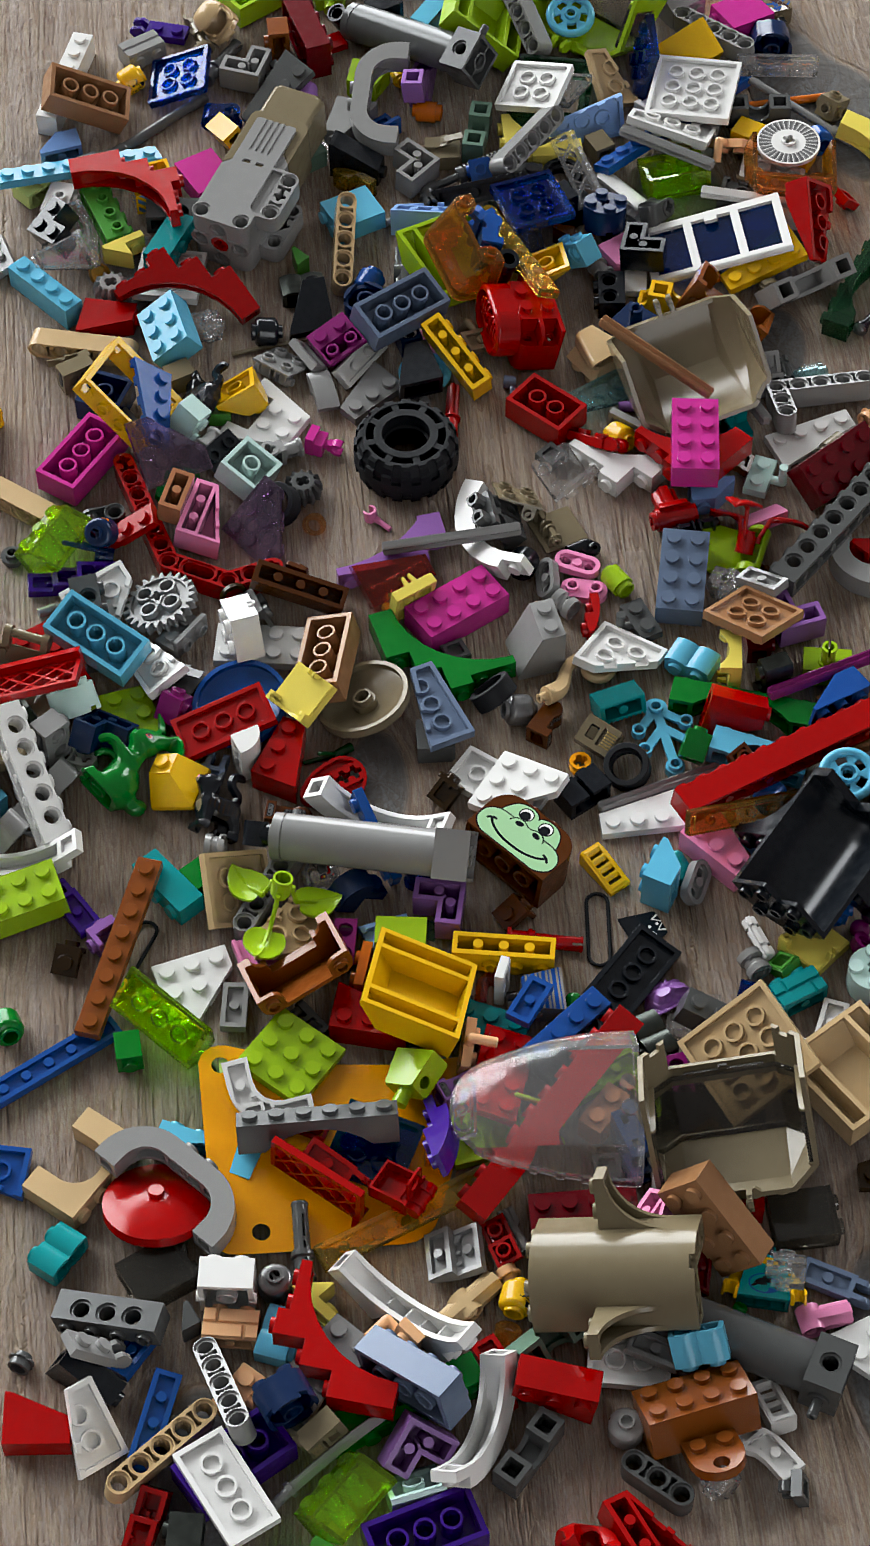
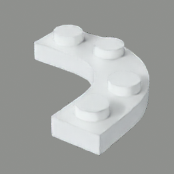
[221,1057,314,1113]
[738,1427,805,1480]

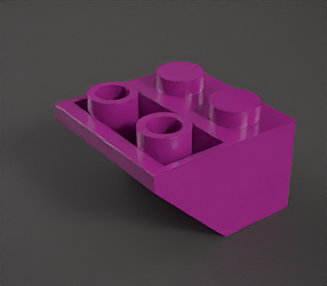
[306,312,367,368]

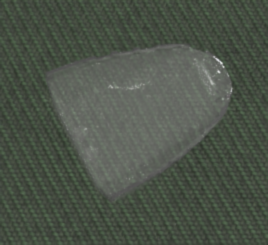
[450,1030,645,1188]

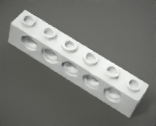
[0,699,73,847]

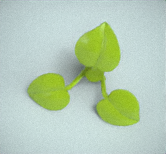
[227,863,342,960]

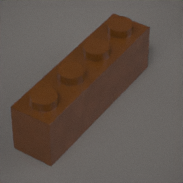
[249,559,349,615]

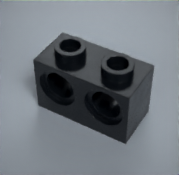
[593,271,626,319]

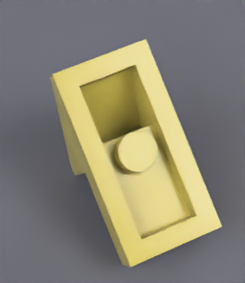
[102,230,145,269]
[292,1282,338,1327]

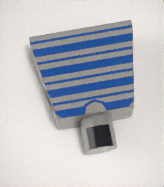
[506,967,567,1022]

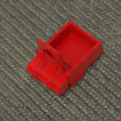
[368,1159,438,1219]

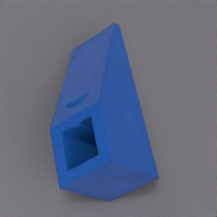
[808,666,870,726]

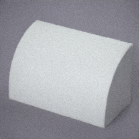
[230,725,261,781]

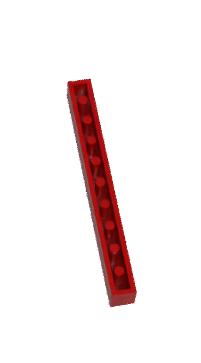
[670,697,870,825]
[455,1004,644,1226]

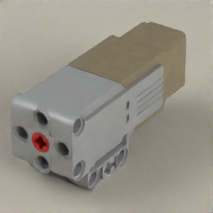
[191,85,327,272]

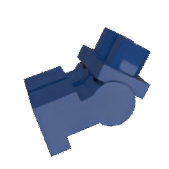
[464,205,504,272]

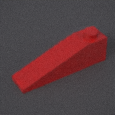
[785,176,833,264]

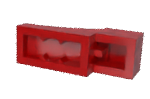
[121,1484,173,1546]

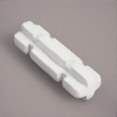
[741,916,775,961]

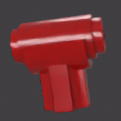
[649,485,699,532]

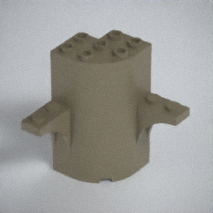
[524,1166,705,1360]

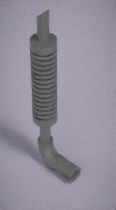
[418,137,550,206]

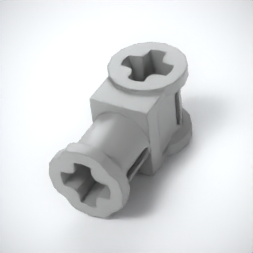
[260,437,305,466]

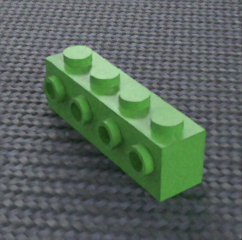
[78,187,134,245]

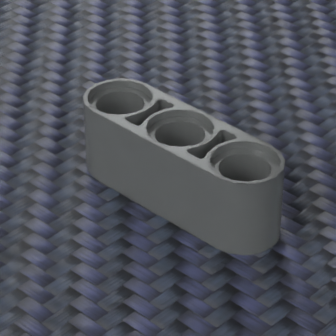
[620,1449,695,1517]

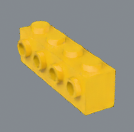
[420,312,493,401]
[451,931,556,975]

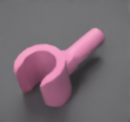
[363,505,392,532]

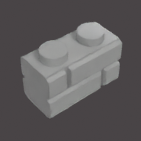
[117,29,166,69]

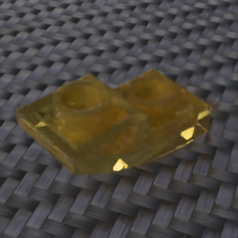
[333,167,377,197]

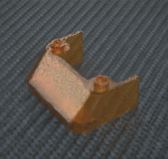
[744,132,837,197]

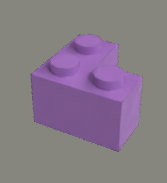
[775,589,827,648]
[412,877,466,940]
[377,1408,460,1480]

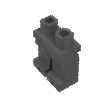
[466,490,527,552]

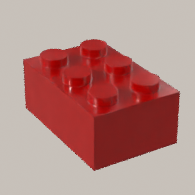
[505,373,587,447]

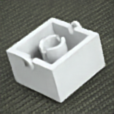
[218,593,266,663]
[196,1254,258,1311]

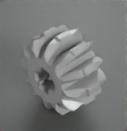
[93,271,128,302]

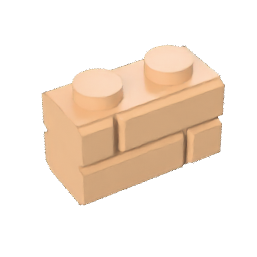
[201,1304,261,1350]

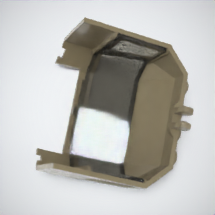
[637,1023,820,1212]

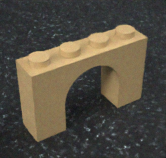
[22,1107,137,1230]

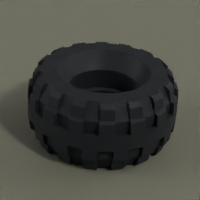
[353,399,459,502]

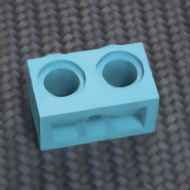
[558,232,602,269]

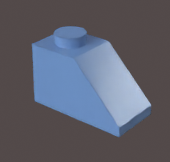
[40,128,83,164]
[687,475,735,515]

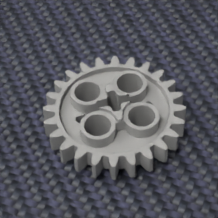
[123,572,199,635]

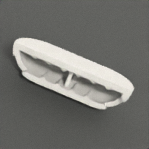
[587,173,647,222]

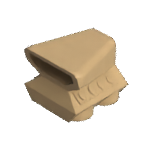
[566,325,618,386]

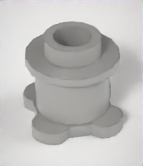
[587,257,614,283]

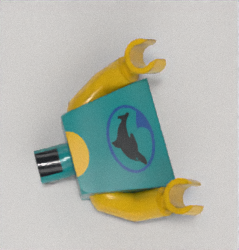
[721,1246,807,1313]

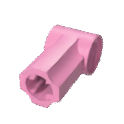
[794,1299,854,1339]

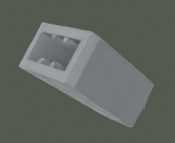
[324,95,378,146]

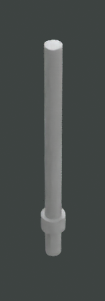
[748,76,852,147]

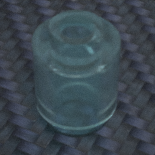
[793,361,829,378]

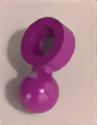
[850,919,870,953]

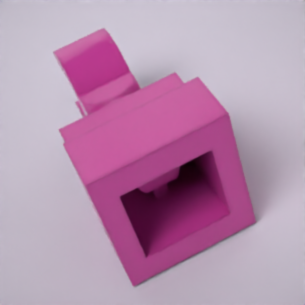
[304,424,344,458]

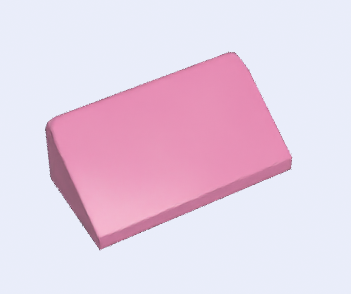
[736,504,789,530]

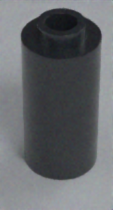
[486,249,519,283]

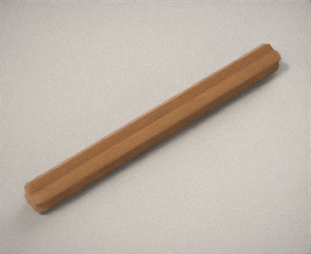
[598,315,714,399]

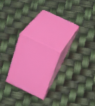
[598,233,623,271]

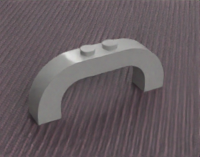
[347,42,411,156]
[828,533,870,598]
[94,1126,237,1255]

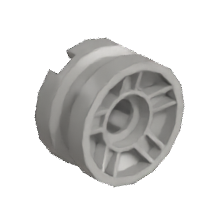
[203,833,228,853]

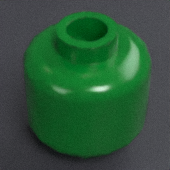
[0,1007,24,1046]

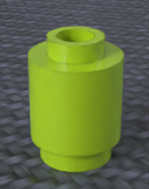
[600,564,634,599]

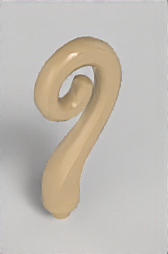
[536,653,615,705]

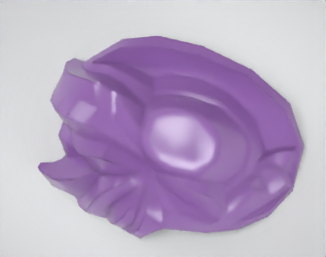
[644,979,689,1016]

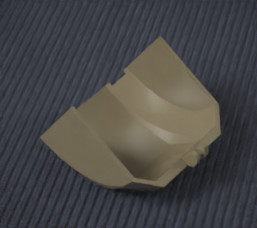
[606,293,772,438]

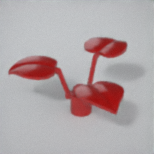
[709,496,809,556]

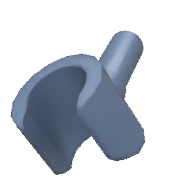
[503,375,516,394]

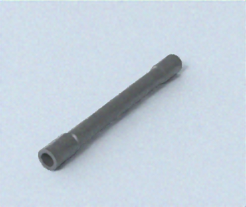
[108,91,209,152]

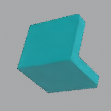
[720,410,753,437]

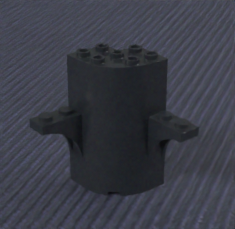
[732,767,870,940]

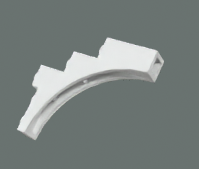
[568,438,687,498]
[328,1250,482,1363]

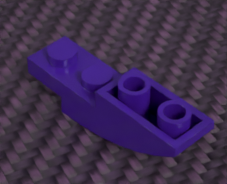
[422,1095,460,1177]

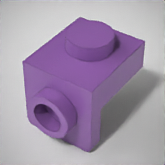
[85,914,115,958]

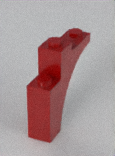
[634,425,753,481]

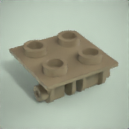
[492,481,543,521]
[526,506,588,554]

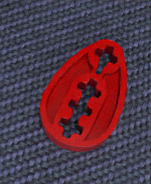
[300,756,367,808]

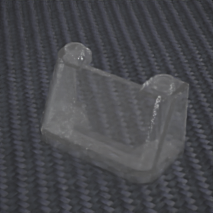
[31,199,101,270]

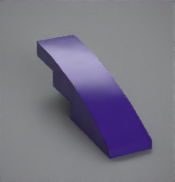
[27,561,123,597]

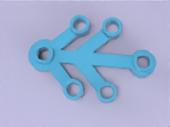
[631,698,693,777]

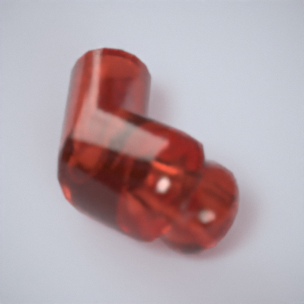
[474,972,495,1004]

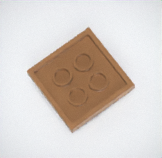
[702,585,804,645]

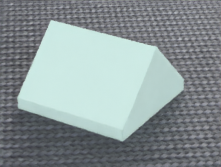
[380,1464,448,1512]

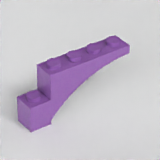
[401,62,437,108]
[336,512,446,589]

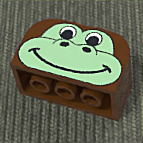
[465,795,572,909]

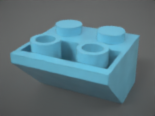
[638,836,681,913]

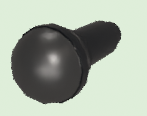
[853,313,870,336]

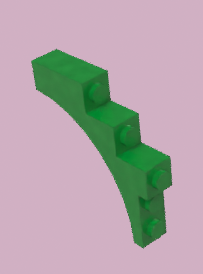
[368,609,516,701]

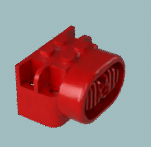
[475,268,566,370]

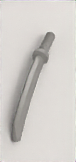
[271,1417,386,1511]

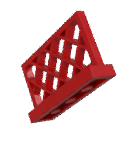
[0,646,87,704]
[271,1135,369,1229]

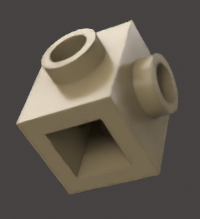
[815,90,850,123]

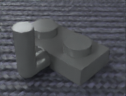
[616,597,663,641]

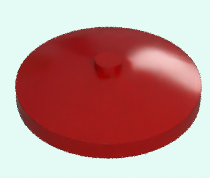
[102,1164,210,1248]

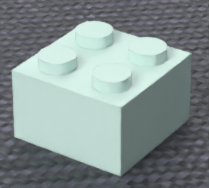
[214,435,283,505]

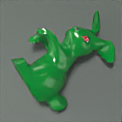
[79,713,185,817]

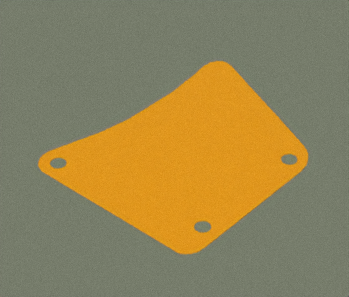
[198,1045,476,1255]

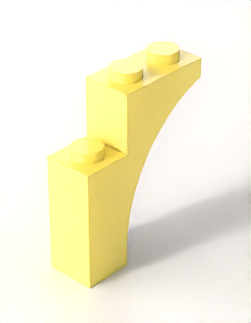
[835,109,870,159]
[497,114,583,169]

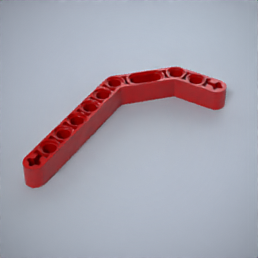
[113,453,283,600]

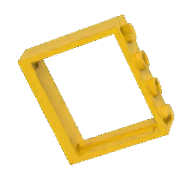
[72,336,183,454]

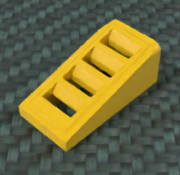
[579,842,630,897]

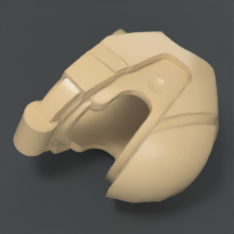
[193,0,239,46]

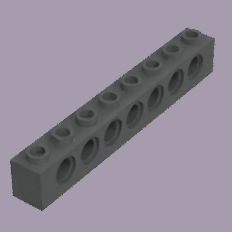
[769,462,870,598]

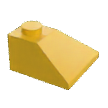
[522,242,571,284]
[216,366,269,416]
[149,753,211,811]

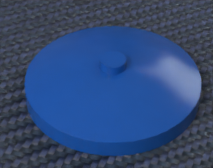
[192,660,287,748]

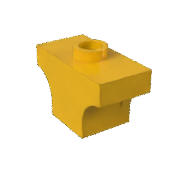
[637,279,681,315]

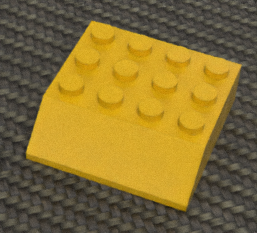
[360,927,478,1058]

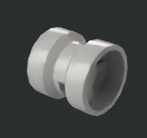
[551,588,581,621]
[737,946,772,982]

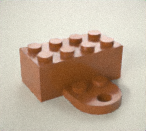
[631,1360,762,1482]

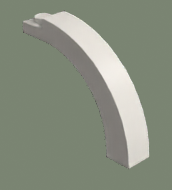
[454,479,534,580]
[303,775,456,829]
[0,828,84,876]
[430,1349,518,1489]

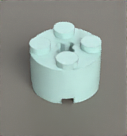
[46,675,102,720]
[846,944,870,1005]

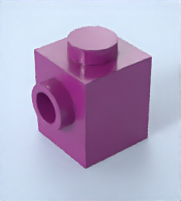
[154,686,193,726]

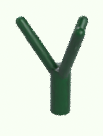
[303,742,354,765]

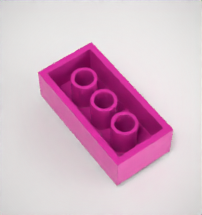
[671,398,720,488]
[35,412,129,507]
[404,564,509,651]

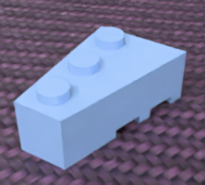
[390,201,464,235]

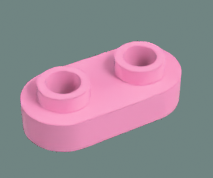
[555,549,600,580]
[560,578,607,604]

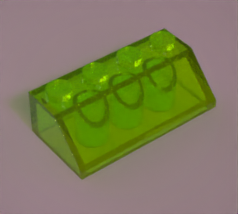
[110,966,215,1070]

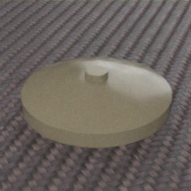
[318,660,411,738]

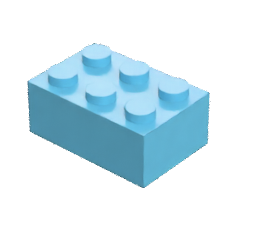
[137,290,203,368]

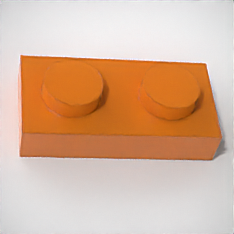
[349,941,374,992]

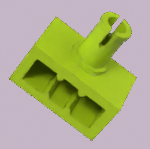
[801,641,852,686]

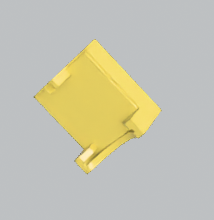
[381,573,437,622]
[717,629,742,688]
[265,661,337,728]
[777,929,850,975]

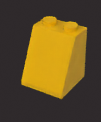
[651,17,724,65]

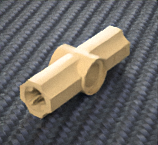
[438,1270,503,1321]

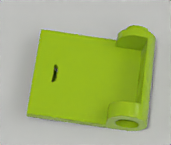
[703,524,771,580]

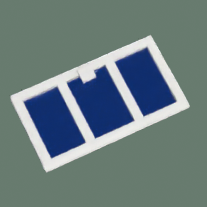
[648,192,794,283]

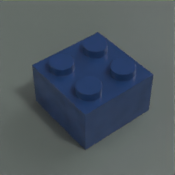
[75,370,136,420]

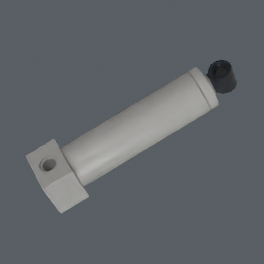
[242,812,479,882]

